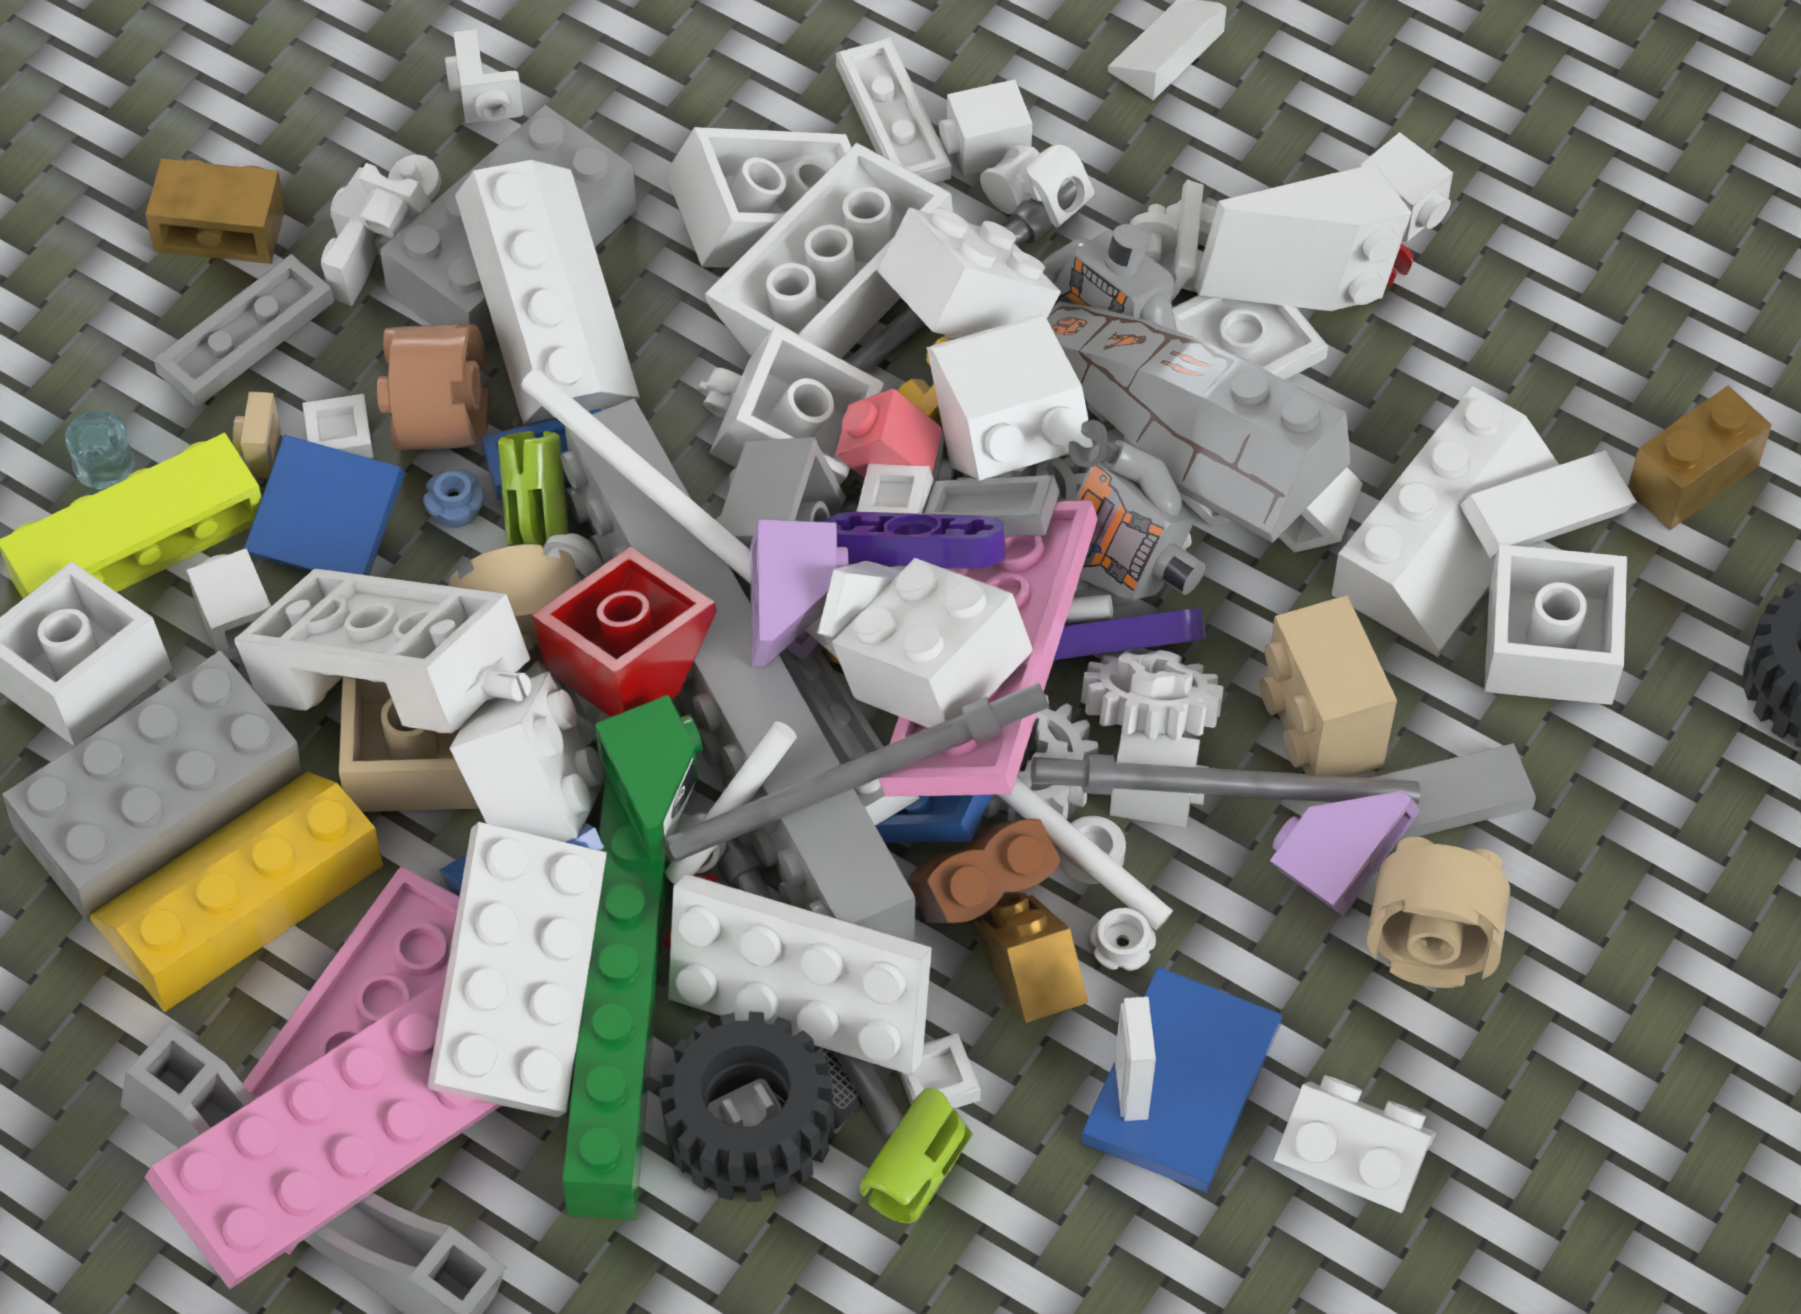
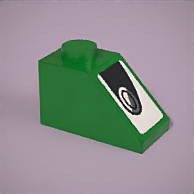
[595,695,703,862]

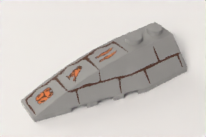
[1047,301,1351,543]

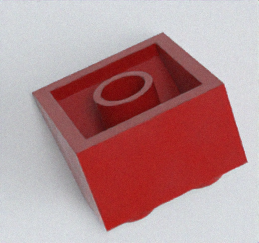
[532,547,717,717]

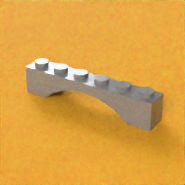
[120,1023,507,1314]

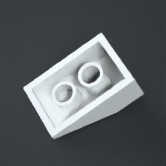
[665,127,851,268]
[1194,163,1412,311]

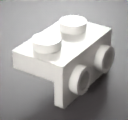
[1273,1075,1436,1213]

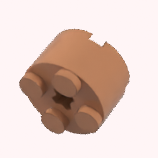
[377,324,490,450]

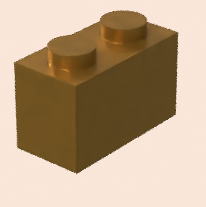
[145,159,286,264]
[1628,385,1772,530]

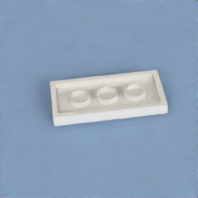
[427,822,607,1118]
[668,874,932,1075]

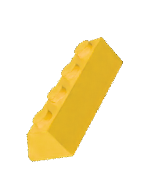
[90,772,383,1012]

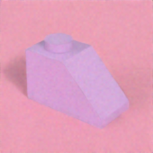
[750,520,848,667]
[1270,791,1421,917]

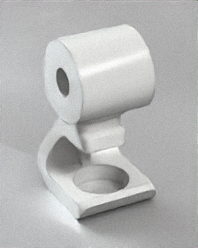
[980,144,1095,228]

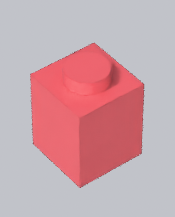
[835,388,943,479]

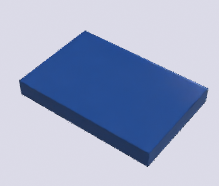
[1081,967,1282,1193]

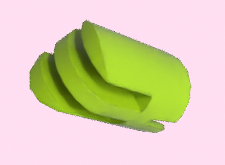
[498,431,569,547]
[860,1087,973,1224]

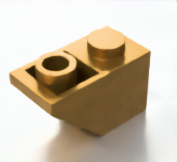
[972,893,1089,1023]

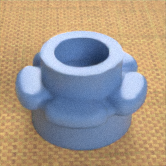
[423,469,485,528]

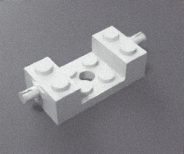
[234,569,531,734]

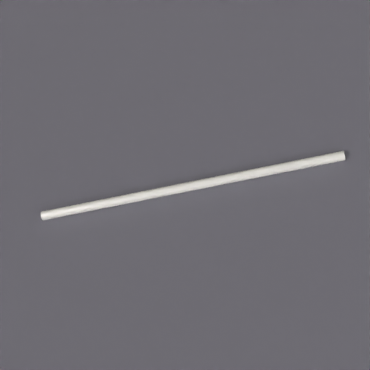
[520,368,1173,931]

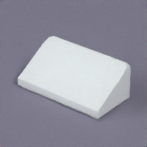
[1108,0,1226,100]

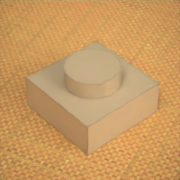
[233,392,281,479]

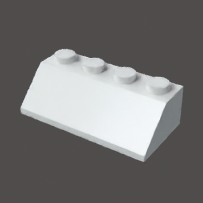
[705,143,953,359]
[455,160,640,425]
[1331,386,1559,657]

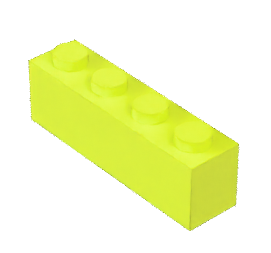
[0,433,262,599]

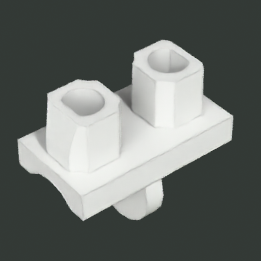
[357,155,442,251]
[1130,179,1217,302]

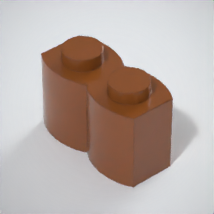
[906,819,1061,923]

